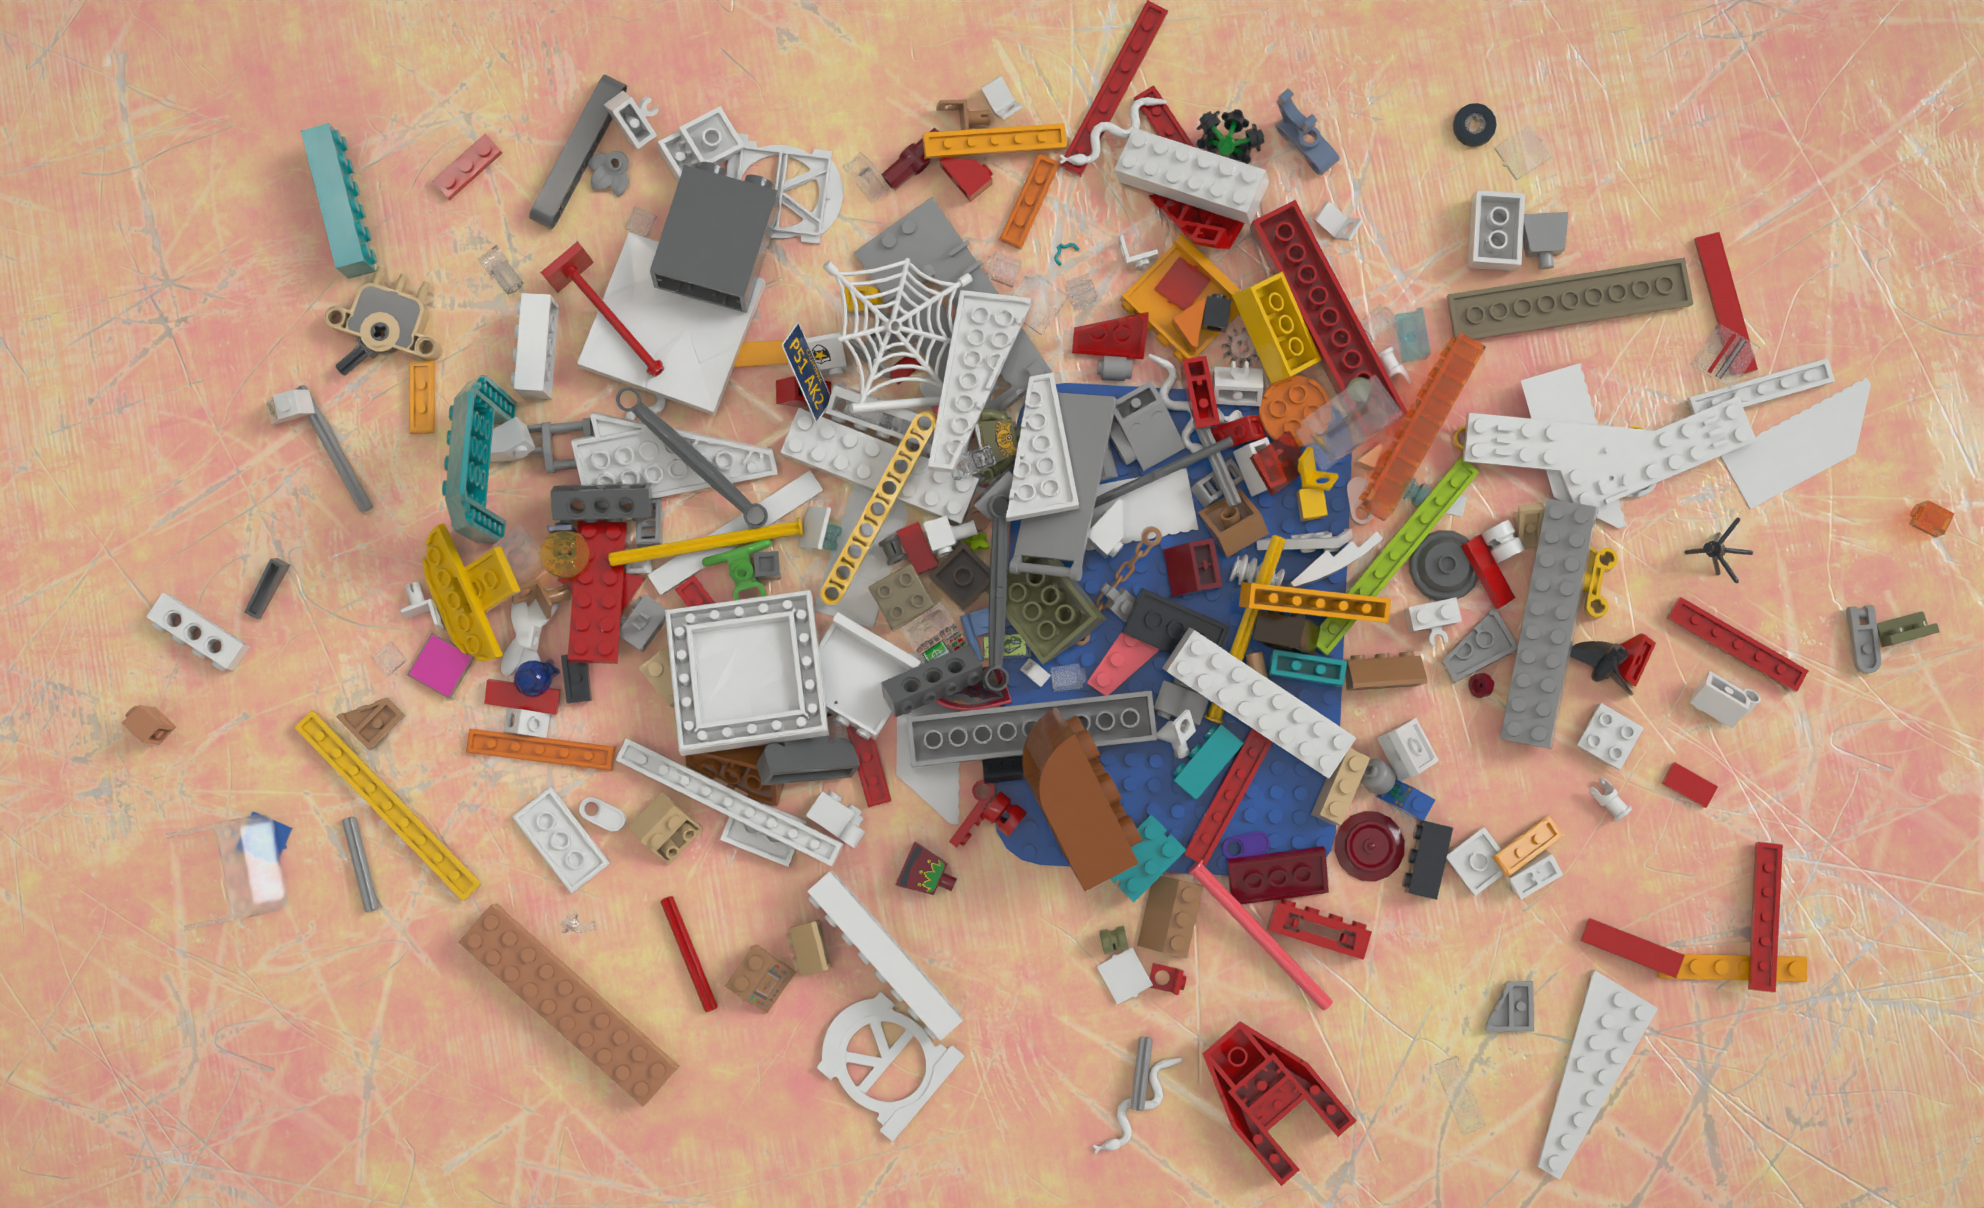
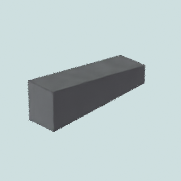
[244,558,290,619]

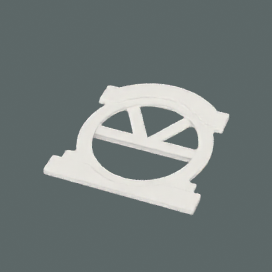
[726,133,843,244]
[817,992,964,1142]

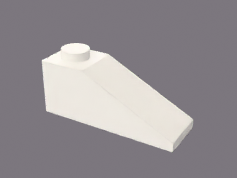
[490,417,536,462]

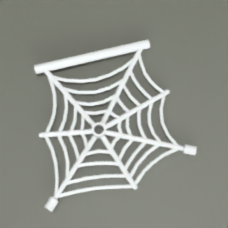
[823,258,973,413]

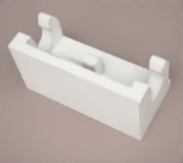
[1503,850,1563,900]

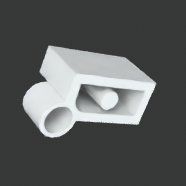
[1690,671,1761,728]
[806,790,866,848]

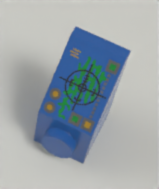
[1376,779,1435,821]

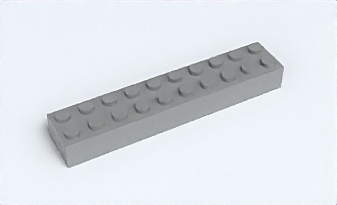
[1500,499,1598,750]
[906,691,1157,768]

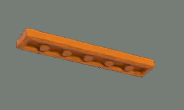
[466,728,615,771]

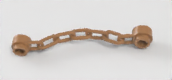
[1076,526,1162,646]

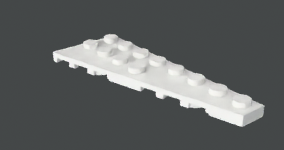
[928,290,1031,473]
[1536,970,1658,1180]

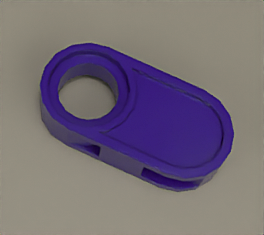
[1222,832,1270,859]

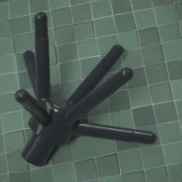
[1684,517,1753,583]

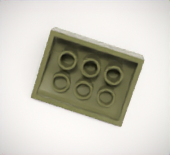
[985,556,1106,665]

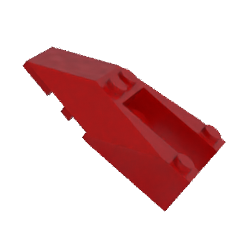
[1202,1021,1357,1186]

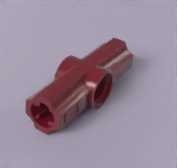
[881,127,940,191]

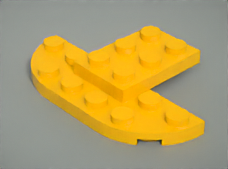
[422,523,521,661]

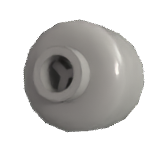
[1360,759,1396,795]

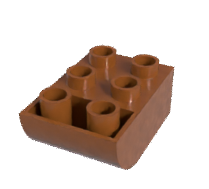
[1022,707,1143,891]

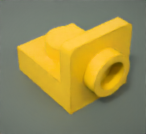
[844,286,882,314]

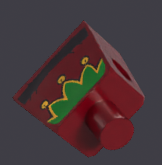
[895,842,957,895]

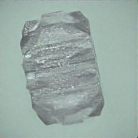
[1221,328,1260,368]

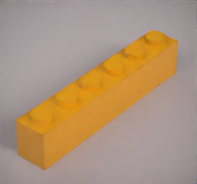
[1239,582,1391,623]

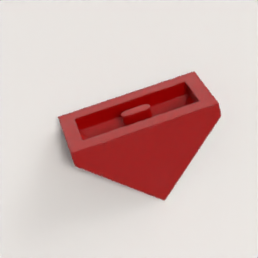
[1619,633,1656,687]

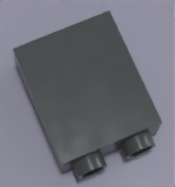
[650,162,780,313]

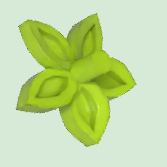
[961,533,990,552]

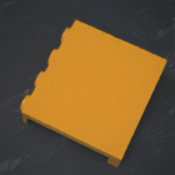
[1120,234,1241,363]

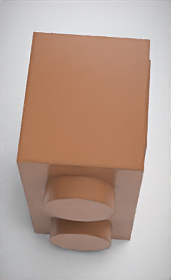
[122,705,176,745]

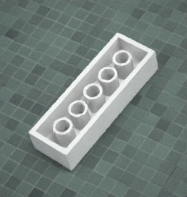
[1114,128,1269,225]

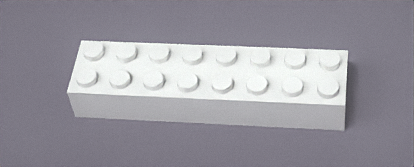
[780,408,979,525]
[1163,627,1356,778]
[807,871,963,1041]

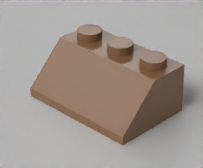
[1345,652,1427,691]
[1137,876,1203,958]

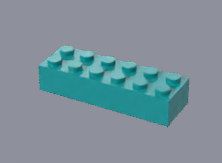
[301,123,377,279]

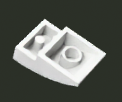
[657,106,745,182]

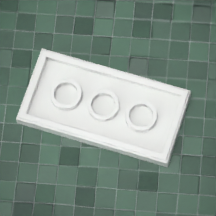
[512,786,611,894]

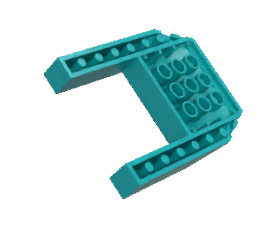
[442,375,516,544]

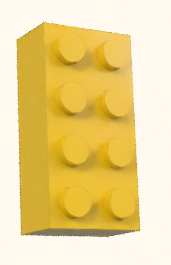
[1232,272,1321,384]

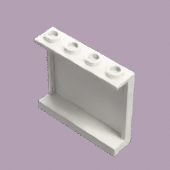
[819,612,921,740]

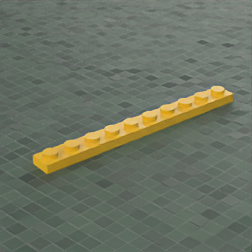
[294,710,482,901]

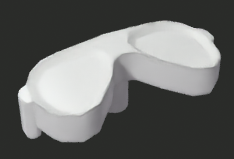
[1217,408,1242,424]

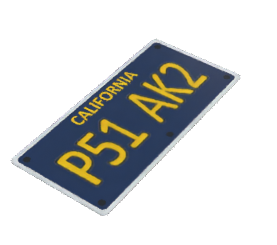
[782,322,831,423]

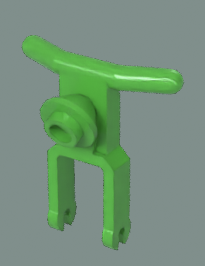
[702,539,772,600]

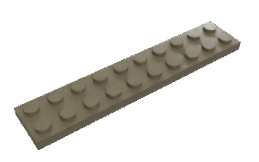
[1446,257,1693,343]

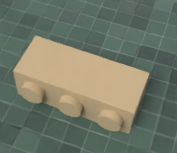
[1311,748,1370,825]

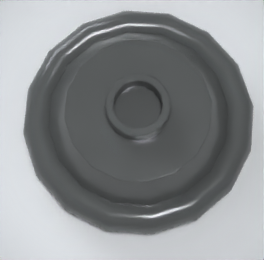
[1409,530,1479,601]

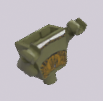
[974,408,1021,484]

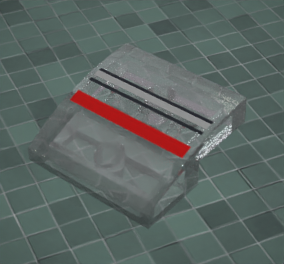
[1690,323,1760,389]

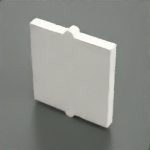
[798,504,831,551]
[1097,947,1153,1005]

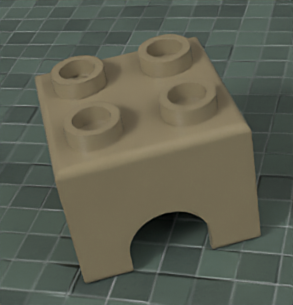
[868,563,935,632]

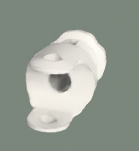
[1377,347,1411,391]
[1589,777,1632,822]

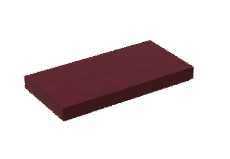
[1227,846,1329,905]

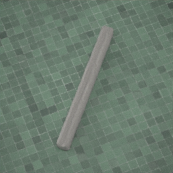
[294,385,372,513]

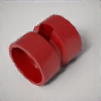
[981,791,1027,837]

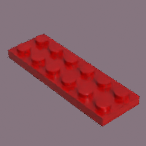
[568,520,627,664]

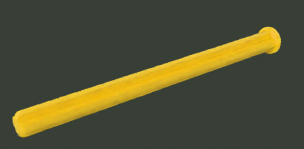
[608,517,803,566]
[1204,535,1286,724]

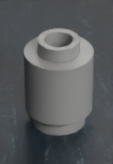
[1097,356,1133,381]

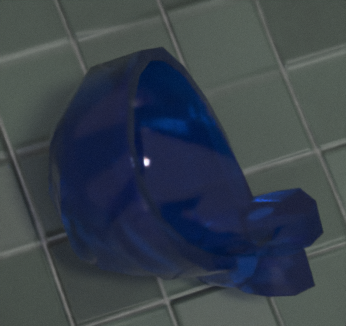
[513,658,560,697]

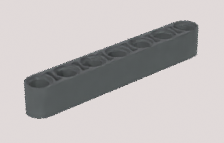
[529,74,627,229]

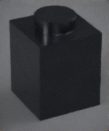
[1201,294,1231,333]

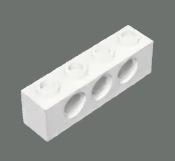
[146,592,251,671]

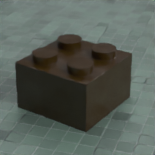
[928,542,990,613]
[1253,610,1321,656]

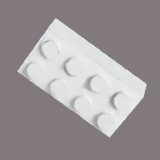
[511,293,559,399]

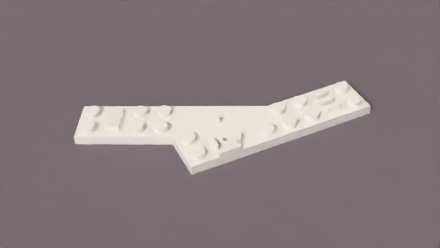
[1462,396,1757,507]

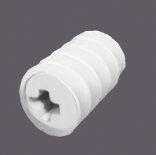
[1229,554,1285,586]

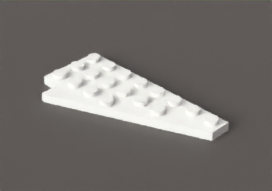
[571,412,778,508]

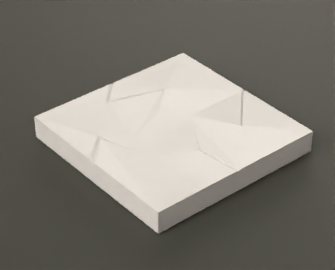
[577,232,766,416]
[665,590,829,756]

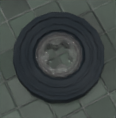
[1453,103,1497,147]

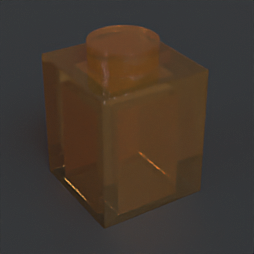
[1909,500,1955,538]

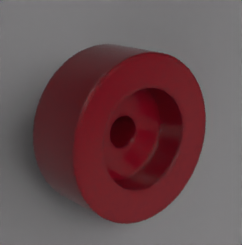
[1469,673,1495,698]

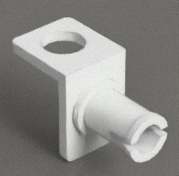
[400,582,444,631]
[1157,709,1196,758]

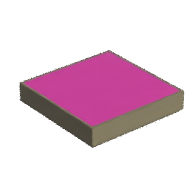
[407,633,475,699]

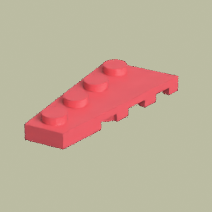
[1087,632,1160,696]

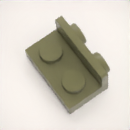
[1877,611,1940,647]

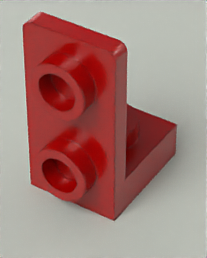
[1210,416,1266,451]

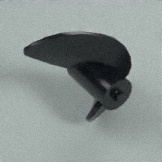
[1570,641,1633,696]

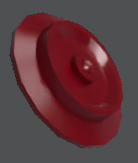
[1335,811,1405,881]

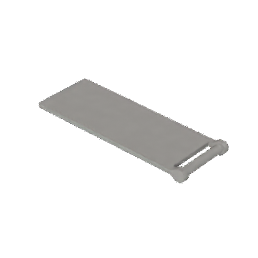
[1009,392,1117,581]

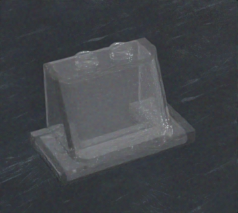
[1295,375,1404,472]

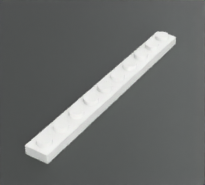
[616,738,844,866]

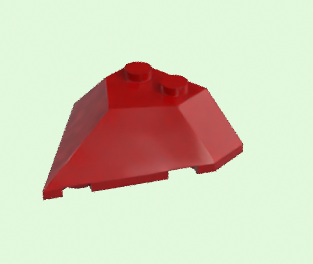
[1149,194,1245,249]

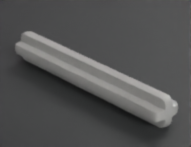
[1193,421,1241,507]
[342,817,379,912]

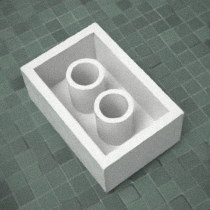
[1467,190,1525,271]

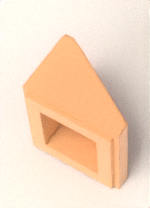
[1355,444,1383,471]

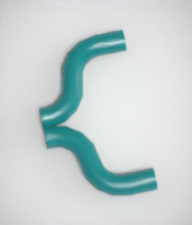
[1054,243,1080,266]

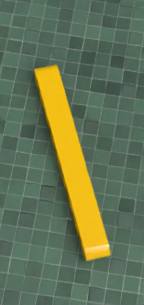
[820,411,937,605]

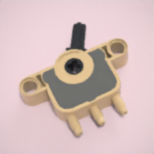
[324,266,442,376]

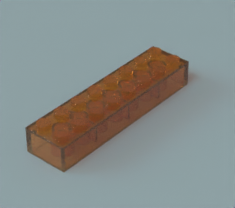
[1358,332,1486,521]

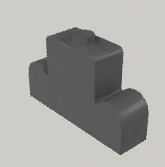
[757,736,860,785]

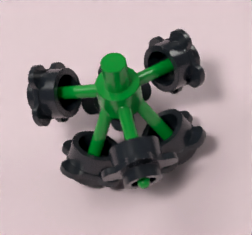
[1196,109,1264,164]

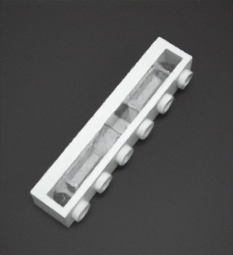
[825,385,974,460]

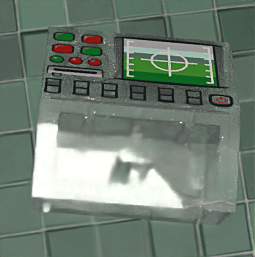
[900,602,968,664]

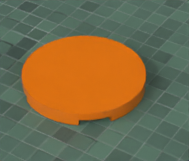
[1259,375,1332,448]

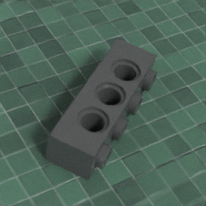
[550,483,653,523]
[881,645,983,717]

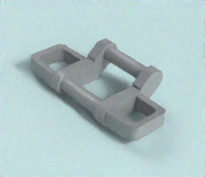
[527,417,593,474]

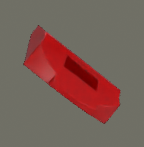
[890,356,922,385]

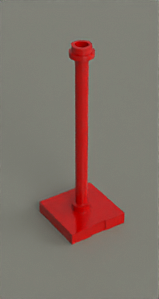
[540,241,664,377]

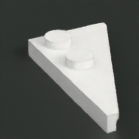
[1257,528,1353,553]

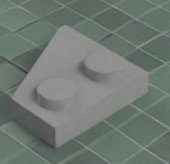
[1485,981,1534,1031]

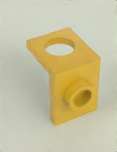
[1298,447,1339,491]

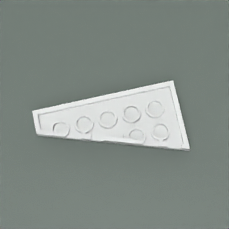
[1006,372,1079,522]

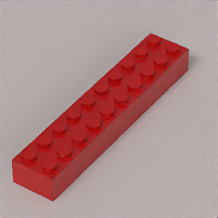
[1250,200,1408,439]

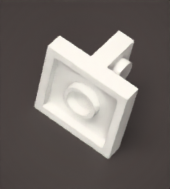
[1377,718,1439,781]

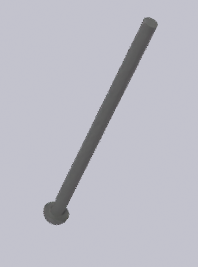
[1094,437,1234,508]

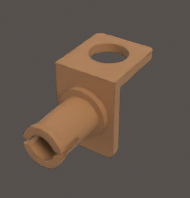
[936,100,991,130]
[512,580,570,619]

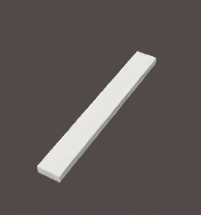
[648,470,824,596]

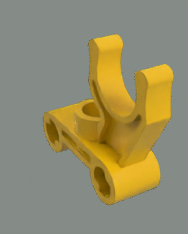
[1583,546,1618,620]

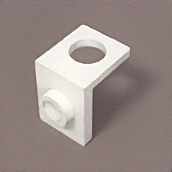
[981,76,1023,120]
[1314,201,1363,241]
[1118,235,1158,268]
[504,708,550,738]

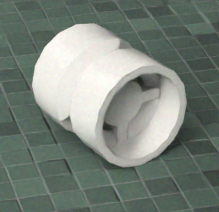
[1481,519,1525,564]

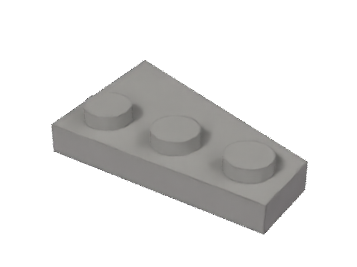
[1442,607,1518,683]

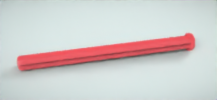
[1187,859,1333,1010]

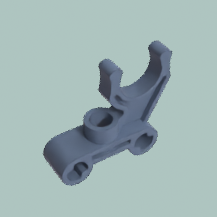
[1275,88,1339,176]

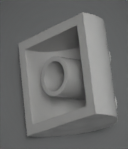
[974,466,1014,522]

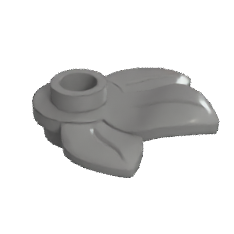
[587,151,629,197]

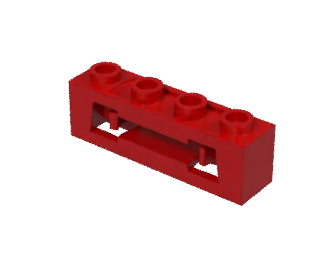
[1266,898,1372,960]

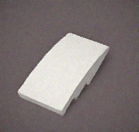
[1287,532,1383,588]

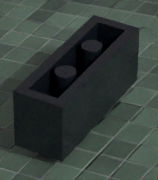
[1402,821,1453,900]

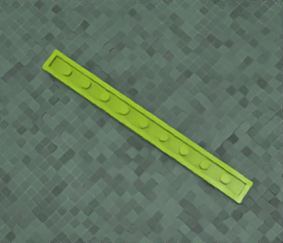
[1316,456,1479,656]

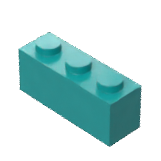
[1267,649,1347,687]
[1172,724,1244,800]

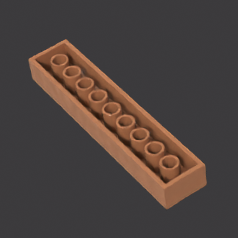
[458,904,679,1106]

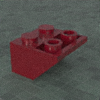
[1163,538,1222,597]

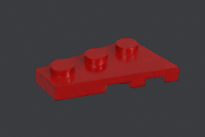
[1072,312,1149,359]

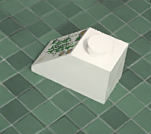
[266,389,315,425]

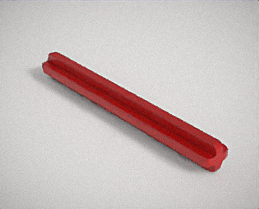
[661,896,718,1012]

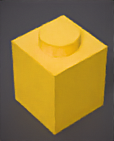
[1296,486,1328,521]

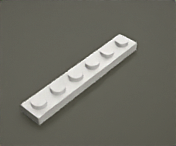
[1687,358,1835,414]

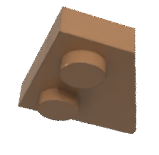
[336,698,406,750]

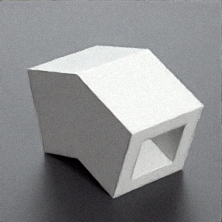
[1020,658,1051,688]

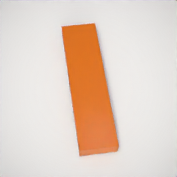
[999,153,1060,250]

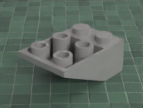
[1113,381,1186,472]

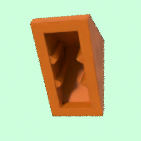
[1171,299,1206,352]

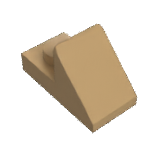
[1513,503,1545,548]

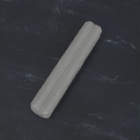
[1130,1036,1153,1111]

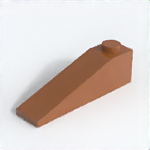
[685,746,784,807]

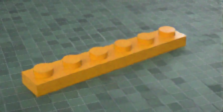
[922,123,1067,159]
[1657,954,1807,982]

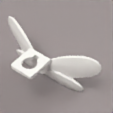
[501,588,560,687]

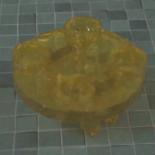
[540,531,590,578]

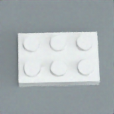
[720,801,807,867]

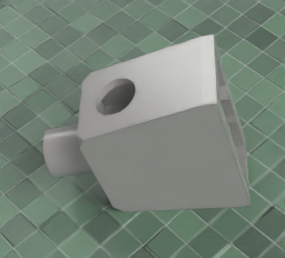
[1523,212,1568,269]

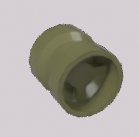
[1099,926,1129,955]

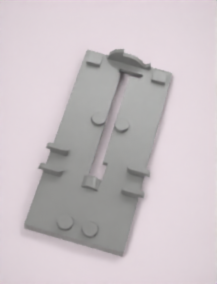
[854,197,1052,411]

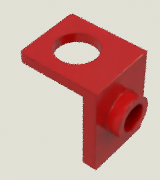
[1149,963,1187,995]

